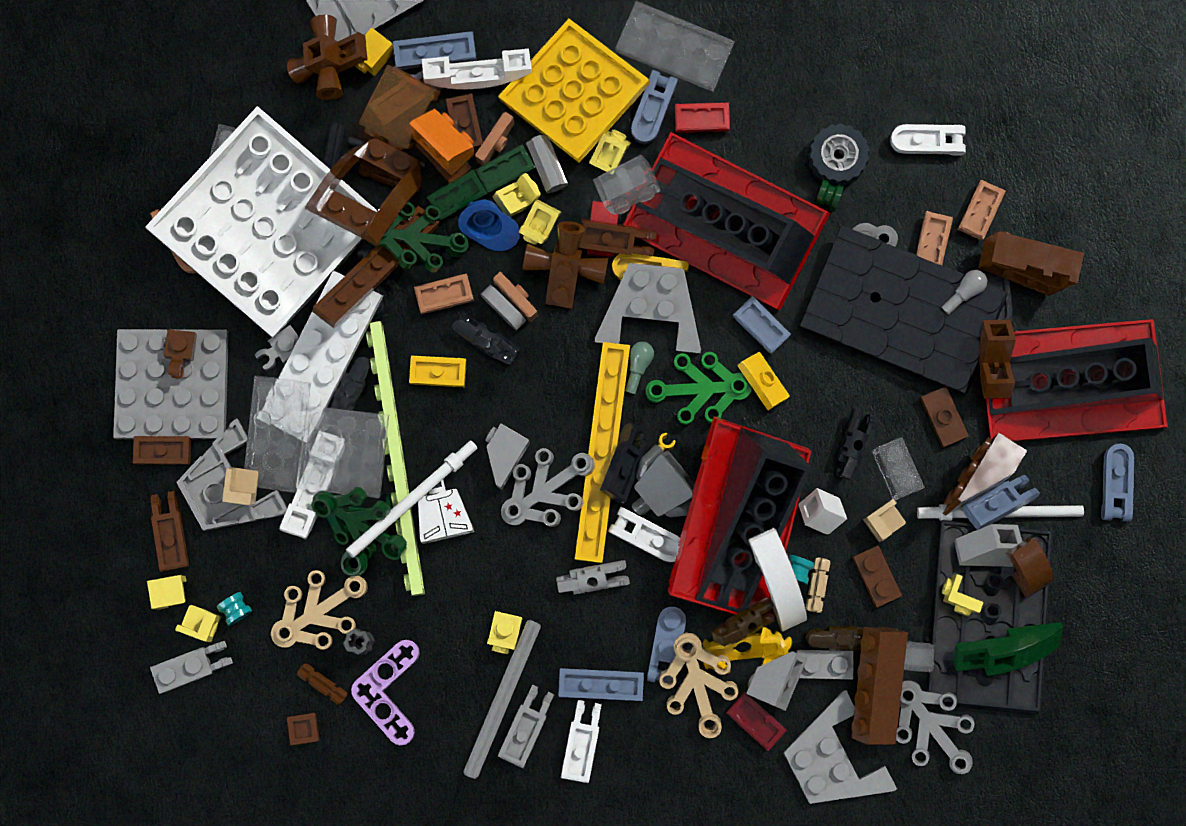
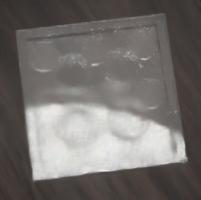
[296,405,389,498]

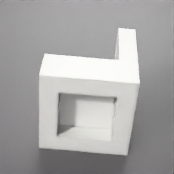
[798,488,847,534]

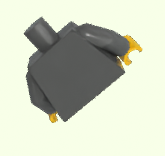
[632,433,695,518]

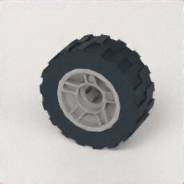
[808,124,870,186]

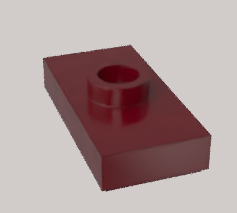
[726,692,787,751]

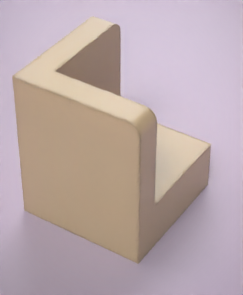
[222,467,259,505]
[863,499,906,542]

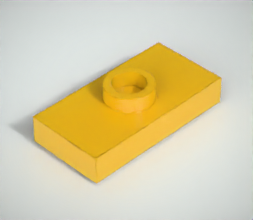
[737,352,790,410]

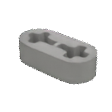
[480,285,526,330]

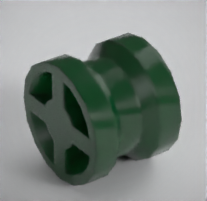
[814,179,844,212]

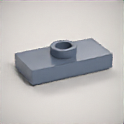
[733,296,791,354]

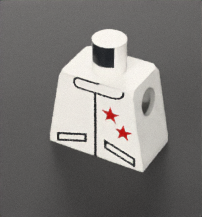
[418,479,474,544]

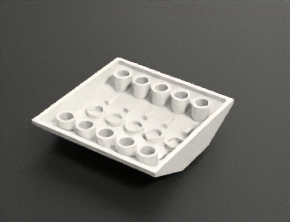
[146,106,378,338]

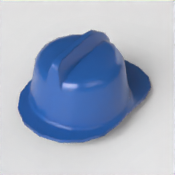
[458,200,520,251]

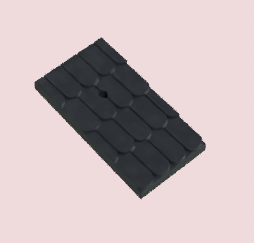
[800,225,1008,395]
[926,520,1052,715]

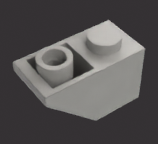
[954,524,1022,567]

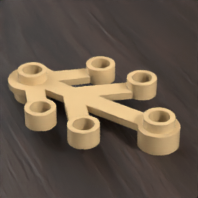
[271,570,368,649]
[659,633,738,738]

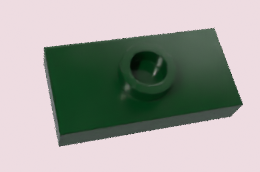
[475,145,536,195]
[427,169,487,220]

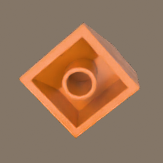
[409,109,475,176]

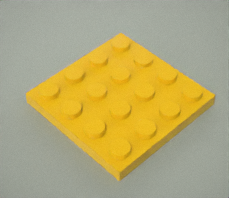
[498,19,650,163]

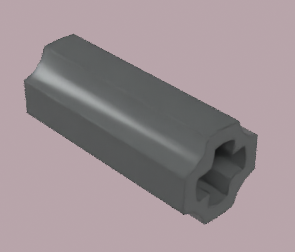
[343,629,375,655]

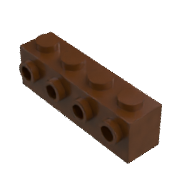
[852,627,908,745]

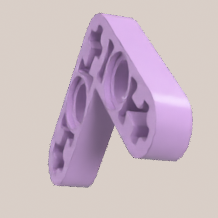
[351,640,420,745]

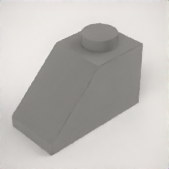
[485,424,530,490]
[746,652,807,711]

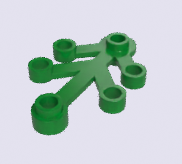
[645,352,752,425]

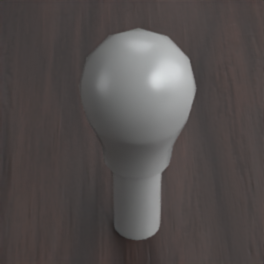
[941,270,988,315]

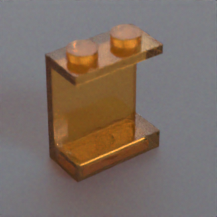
[359,65,441,151]

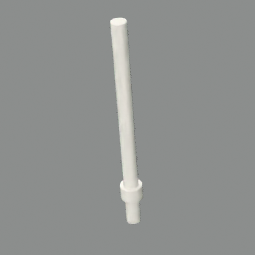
[346,440,477,558]
[917,504,1084,521]

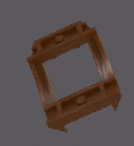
[305,138,421,246]

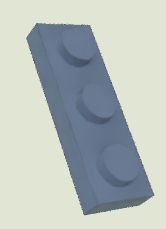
[393,31,476,70]
[558,669,644,701]

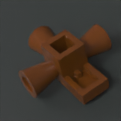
[287,15,368,100]
[523,221,608,308]

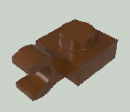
[164,330,197,379]

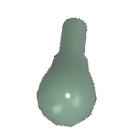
[625,342,654,394]

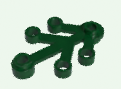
[369,202,469,272]
[311,487,407,560]

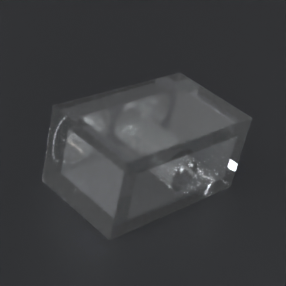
[593,155,661,215]
[872,437,925,501]

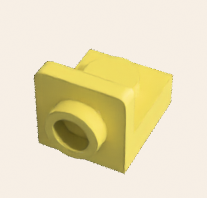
[589,130,631,175]
[487,611,522,654]

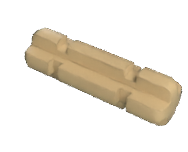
[806,558,830,613]

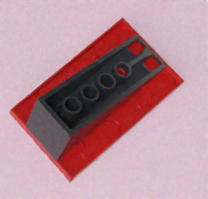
[623,132,830,310]
[986,319,1168,442]
[668,416,812,614]

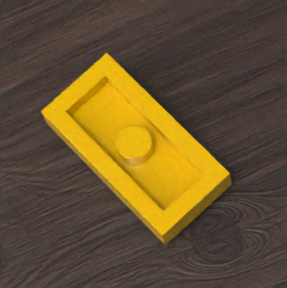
[409,356,466,387]

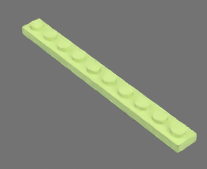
[366,321,425,596]

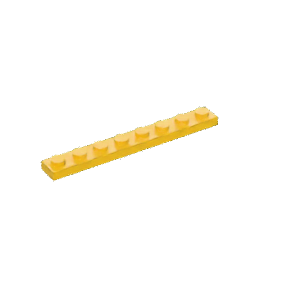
[575,342,630,563]

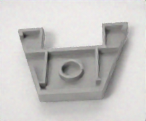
[595,263,701,353]
[177,419,287,531]
[783,690,897,804]

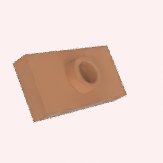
[475,112,514,166]
[957,180,1006,240]
[915,211,953,265]
[493,271,538,322]
[414,274,474,315]

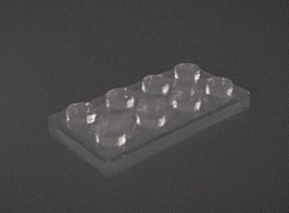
[615,1,735,92]
[244,375,311,493]

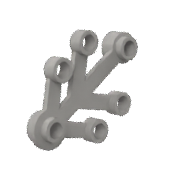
[501,448,595,527]
[896,680,974,774]

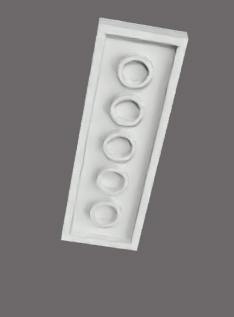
[259,271,383,442]

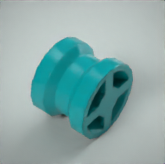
[788,554,815,585]
[217,592,252,626]

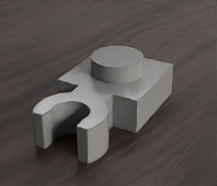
[255,325,299,371]

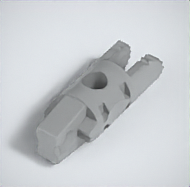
[556,560,630,594]

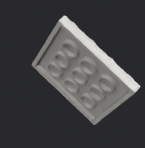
[114,329,229,439]

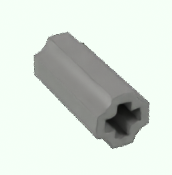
[526,135,568,193]

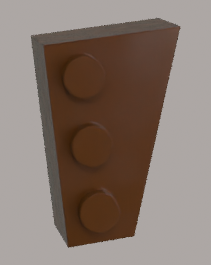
[978,231,1084,296]

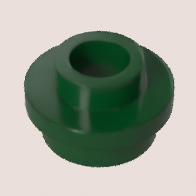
[341,551,368,576]

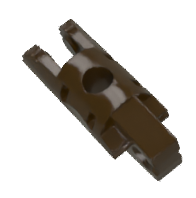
[712,598,775,646]
[804,626,863,651]

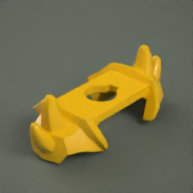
[702,627,792,674]

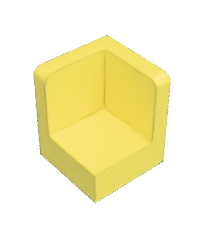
[147,575,186,610]
[175,605,222,642]

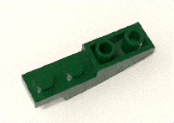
[953,622,1063,676]

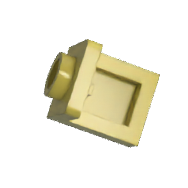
[492,173,541,217]
[519,200,561,245]
[942,574,983,616]

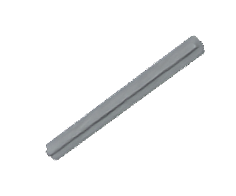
[464,620,541,779]

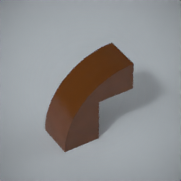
[979,319,1016,398]
[1006,537,1053,598]

